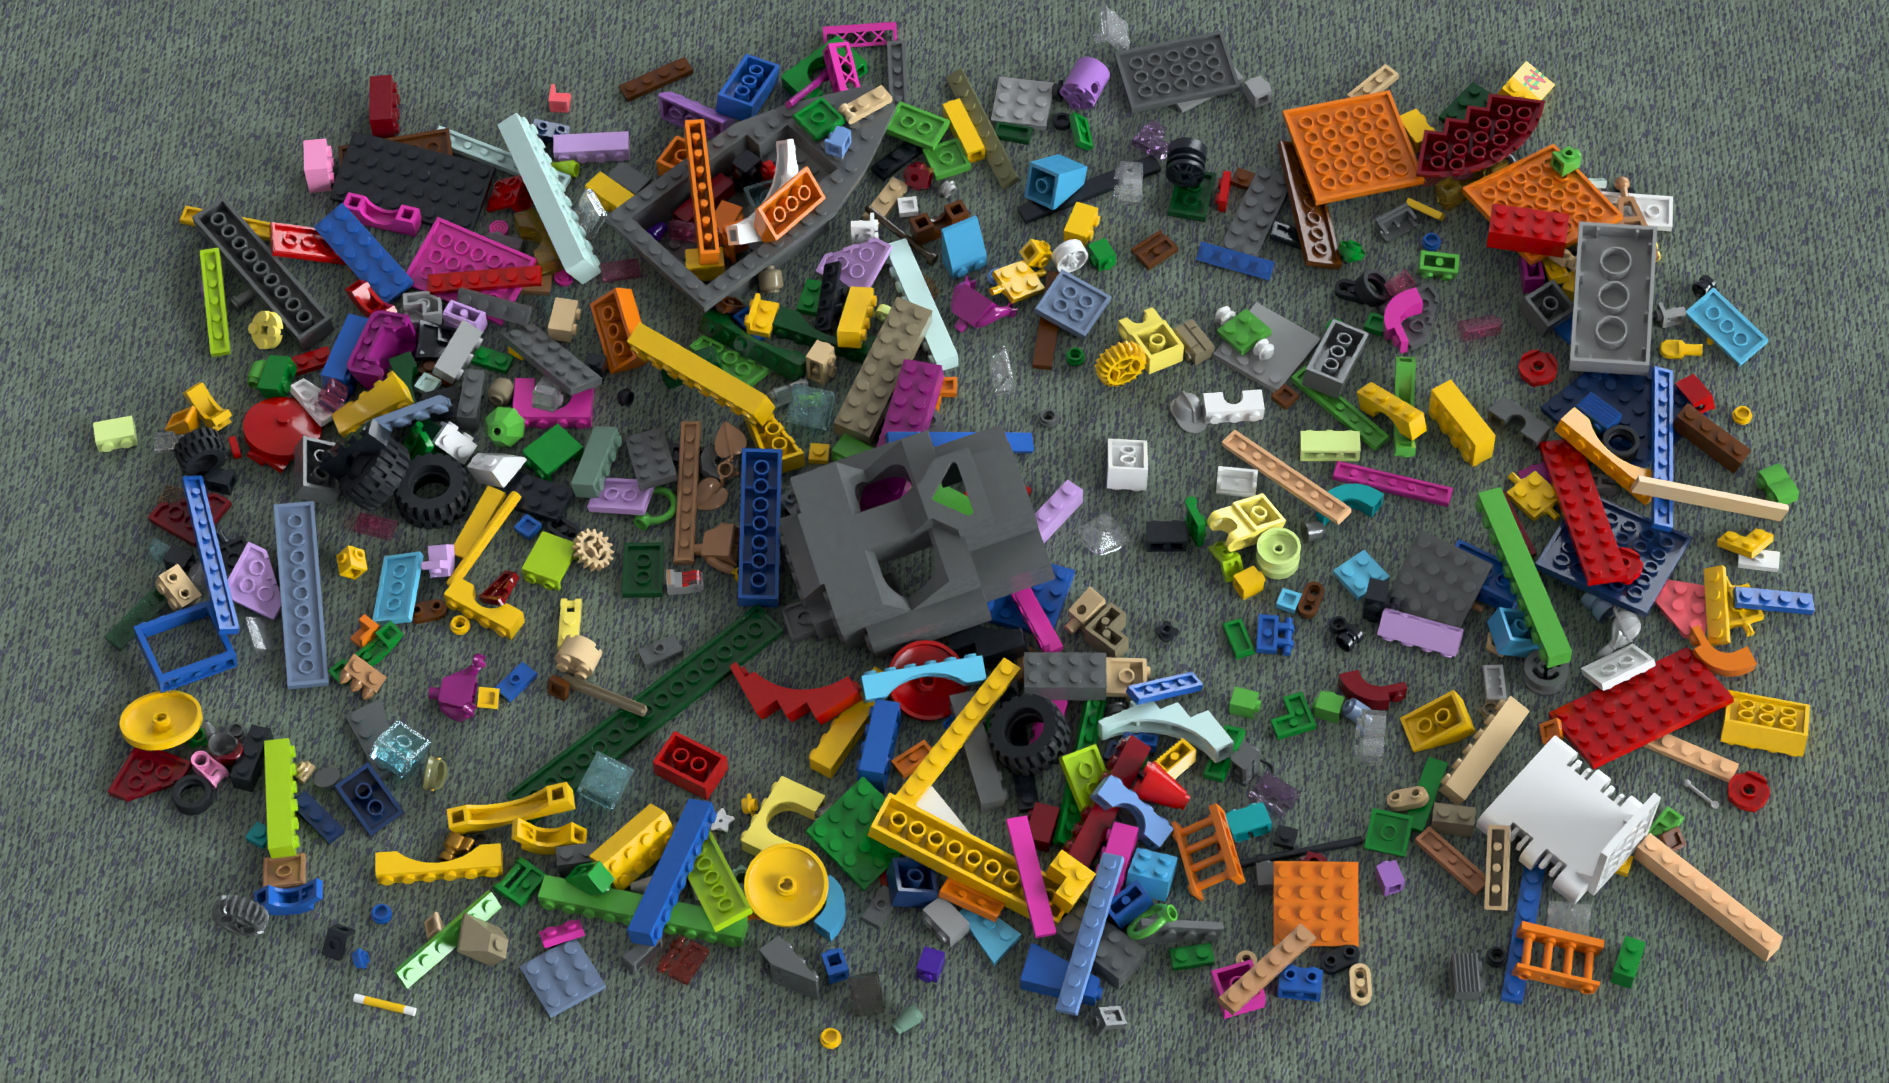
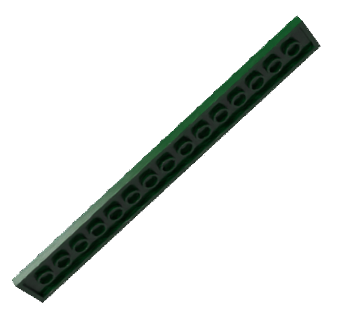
[506,604,784,825]

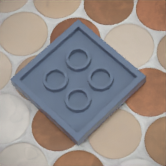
[1034,269,1112,340]
[519,939,606,1018]

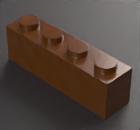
[1673,403,1751,473]

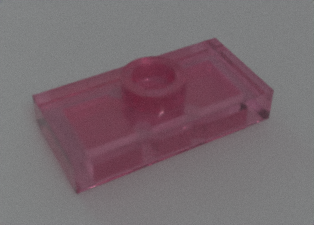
[353,512,398,541]

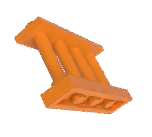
[1171,803,1245,901]
[1511,921,1605,994]

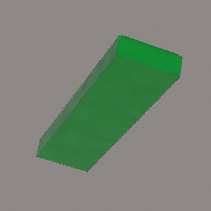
[1407,757,1448,834]

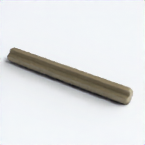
[561,674,648,716]

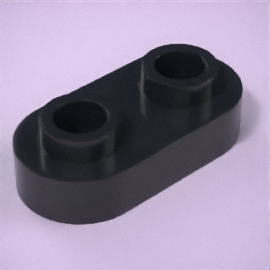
[1334,279,1372,304]
[547,516,581,542]
[1320,945,1360,975]

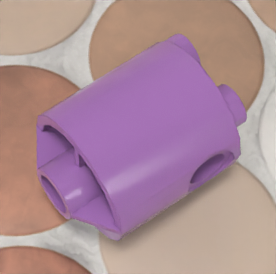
[1060,57,1110,110]

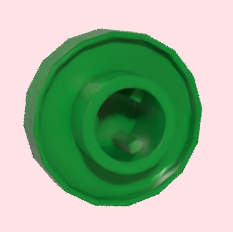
[1338,240,1366,263]

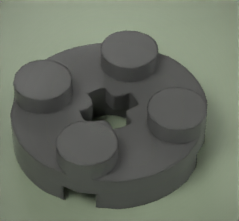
[699,444,739,483]

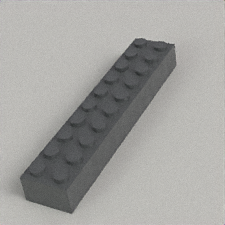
[192,197,334,352]

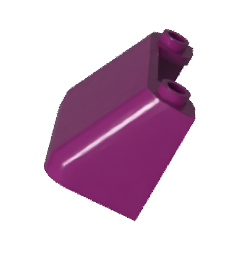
[347,310,417,391]

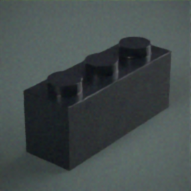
[230,724,274,792]

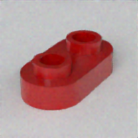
[760,159,776,190]

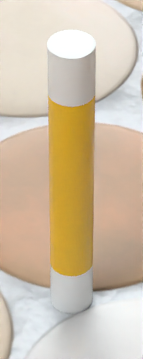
[353,994,416,1016]

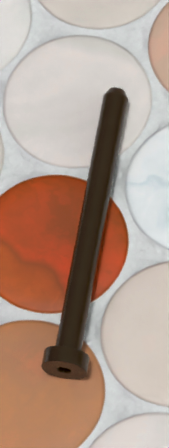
[865,205,939,266]

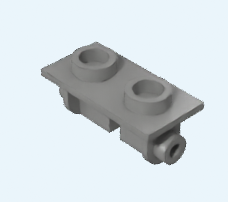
[768,378,811,408]

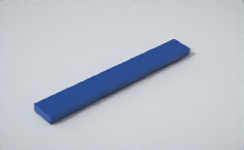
[885,432,1034,453]

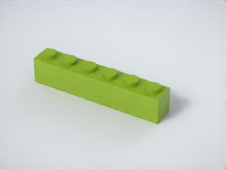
[264,738,300,859]

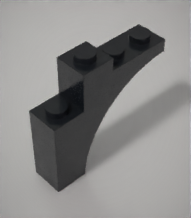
[947,625,1030,669]

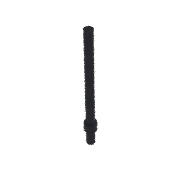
[1240,836,1363,868]

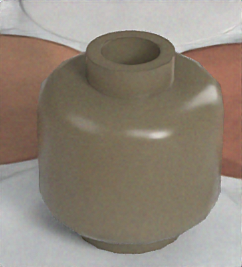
[757,265,784,294]
[487,378,515,406]

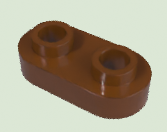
[1297,581,1325,619]
[411,599,448,624]

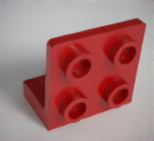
[486,175,533,218]

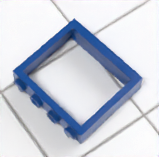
[134,600,237,693]

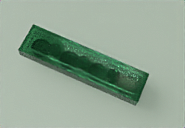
[105,585,168,651]

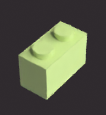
[93,416,138,452]

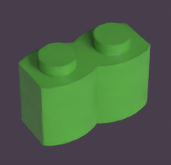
[1756,463,1799,504]

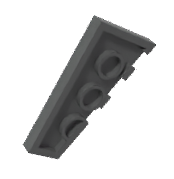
[1134,918,1223,945]

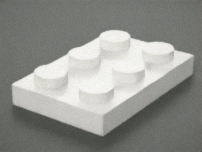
[1581,643,1656,691]

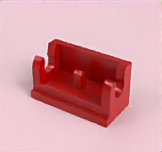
[1675,373,1715,413]

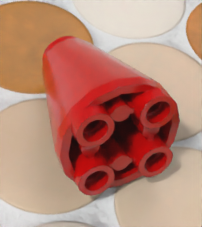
[1132,761,1191,810]

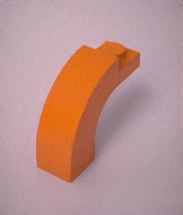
[1688,624,1757,677]

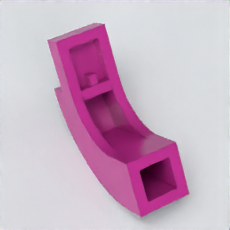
[1383,287,1423,354]

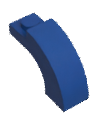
[254,878,323,916]

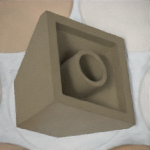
[457,913,509,966]

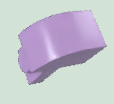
[421,544,455,578]

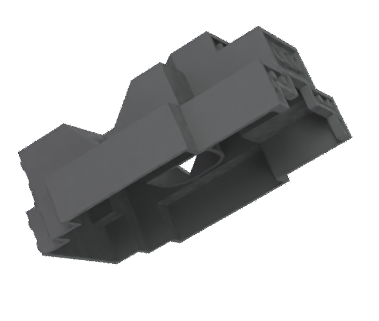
[778,424,1055,659]

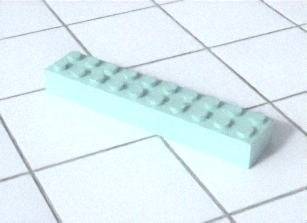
[498,113,601,284]

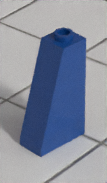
[1020,943,1103,1007]

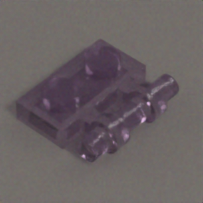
[1247,771,1301,819]

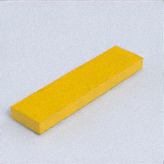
[454,486,506,559]

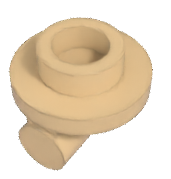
[294,761,316,784]

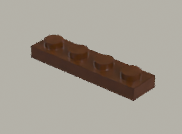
[619,57,693,102]

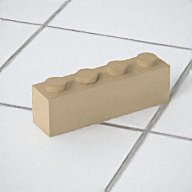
[1484,825,1511,911]

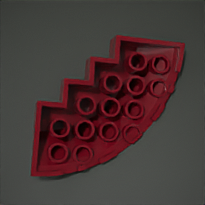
[1416,93,1545,178]

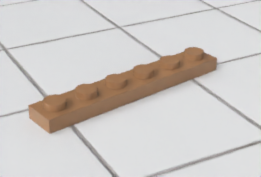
[1217,924,1317,1016]

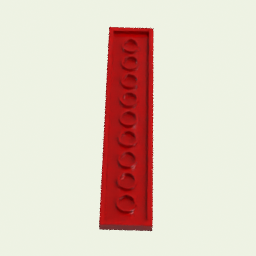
[1539,439,1628,586]

